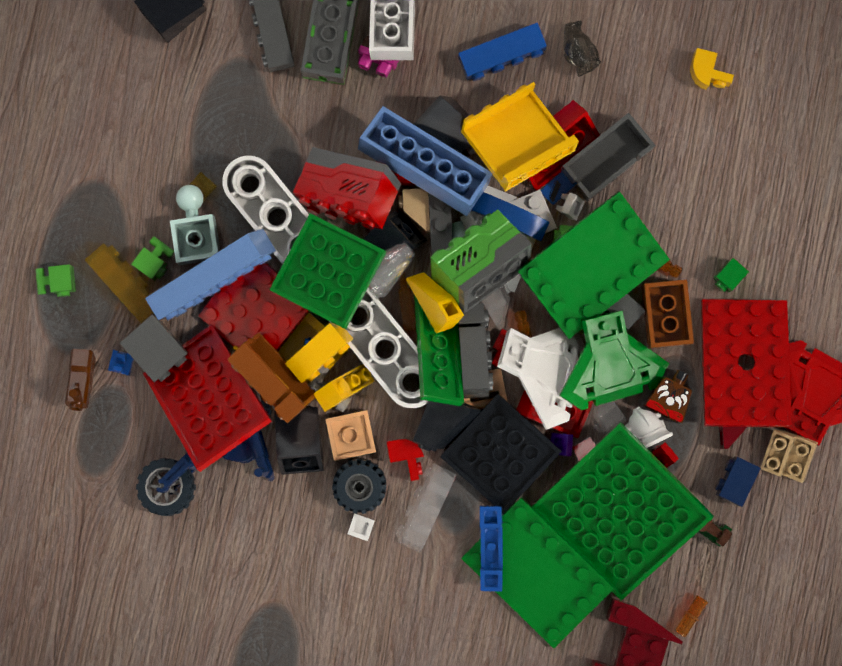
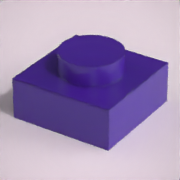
[551,433,573,456]

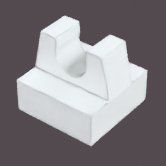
[556,192,585,221]
[347,514,375,541]

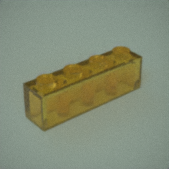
[85,243,154,324]

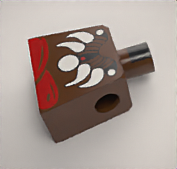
[643,370,692,424]

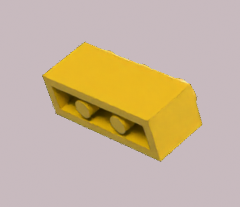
[285,322,353,383]

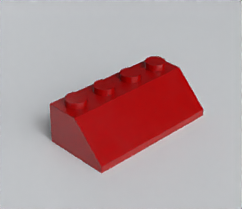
[526,100,600,191]

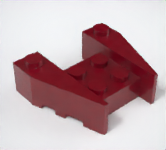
[591,598,683,666]

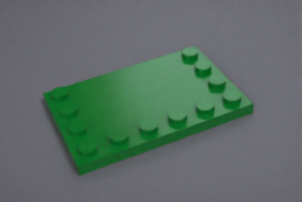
[517,191,670,339]
[461,497,614,649]

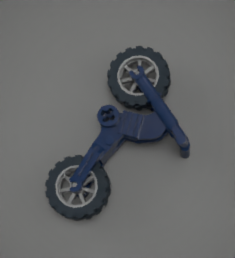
[136,388,275,516]

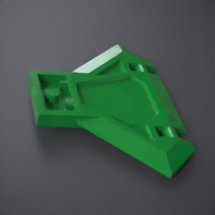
[559,310,670,410]

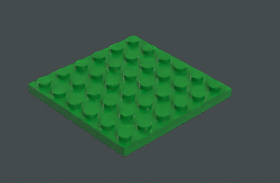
[532,422,714,601]

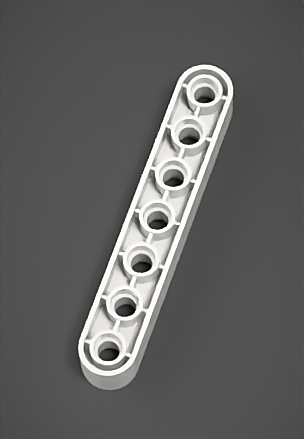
[222,156,428,409]

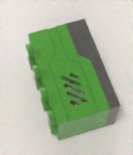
[431,209,532,314]

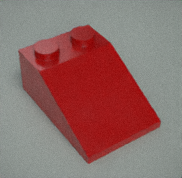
[516,390,593,438]

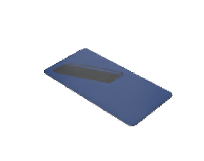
[541,171,577,205]

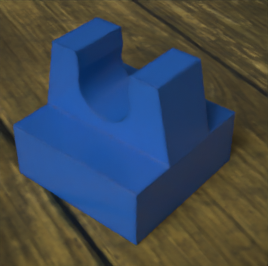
[108,350,134,376]

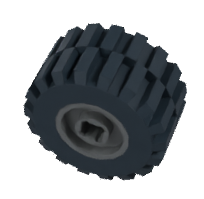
[332,458,386,514]

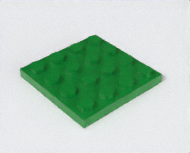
[269,213,386,329]

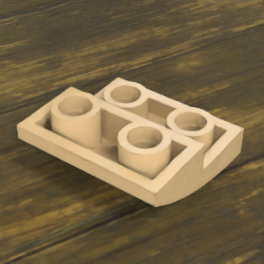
[761,429,818,483]

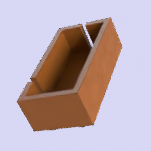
[227,333,315,423]

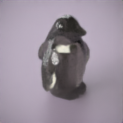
[563,20,601,77]

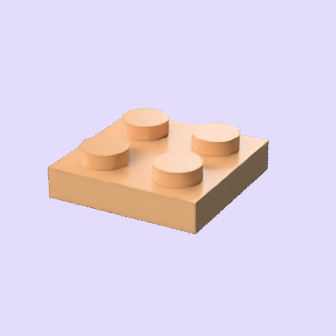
[325,410,376,461]

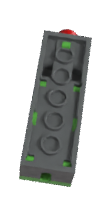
[301,0,359,85]

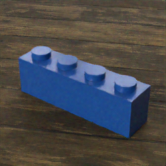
[458,22,547,81]

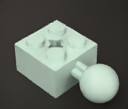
[170,185,220,265]

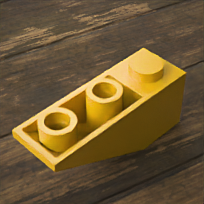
[406,272,464,334]
[313,364,375,412]

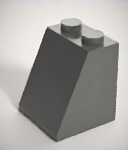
[120,314,188,382]

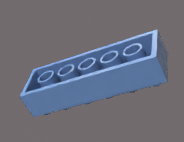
[358,106,492,216]
[145,229,276,321]

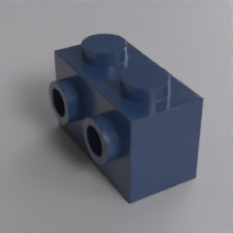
[715,456,761,507]

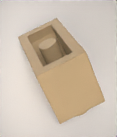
[399,189,430,233]

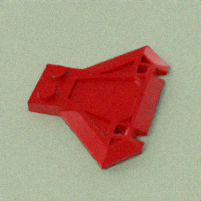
[784,340,842,446]

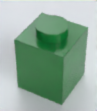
[713,258,749,292]

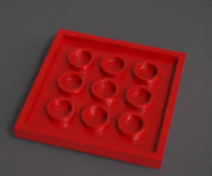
[198,262,310,352]

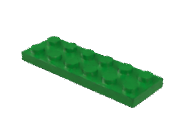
[414,295,464,406]

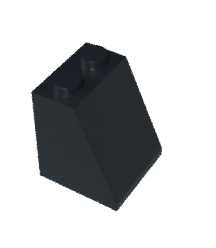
[134,0,206,43]
[413,95,472,158]
[363,210,428,282]
[413,401,482,452]
[275,406,324,475]

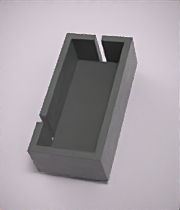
[561,113,656,202]
[458,303,493,399]

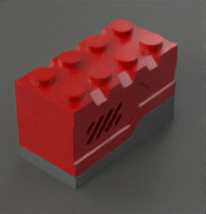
[293,147,401,229]

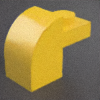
[690,48,734,90]

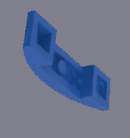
[471,192,550,242]
[480,506,503,591]

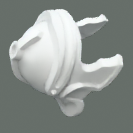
[625,407,673,448]

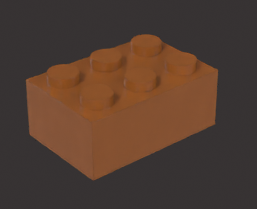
[641,279,694,349]

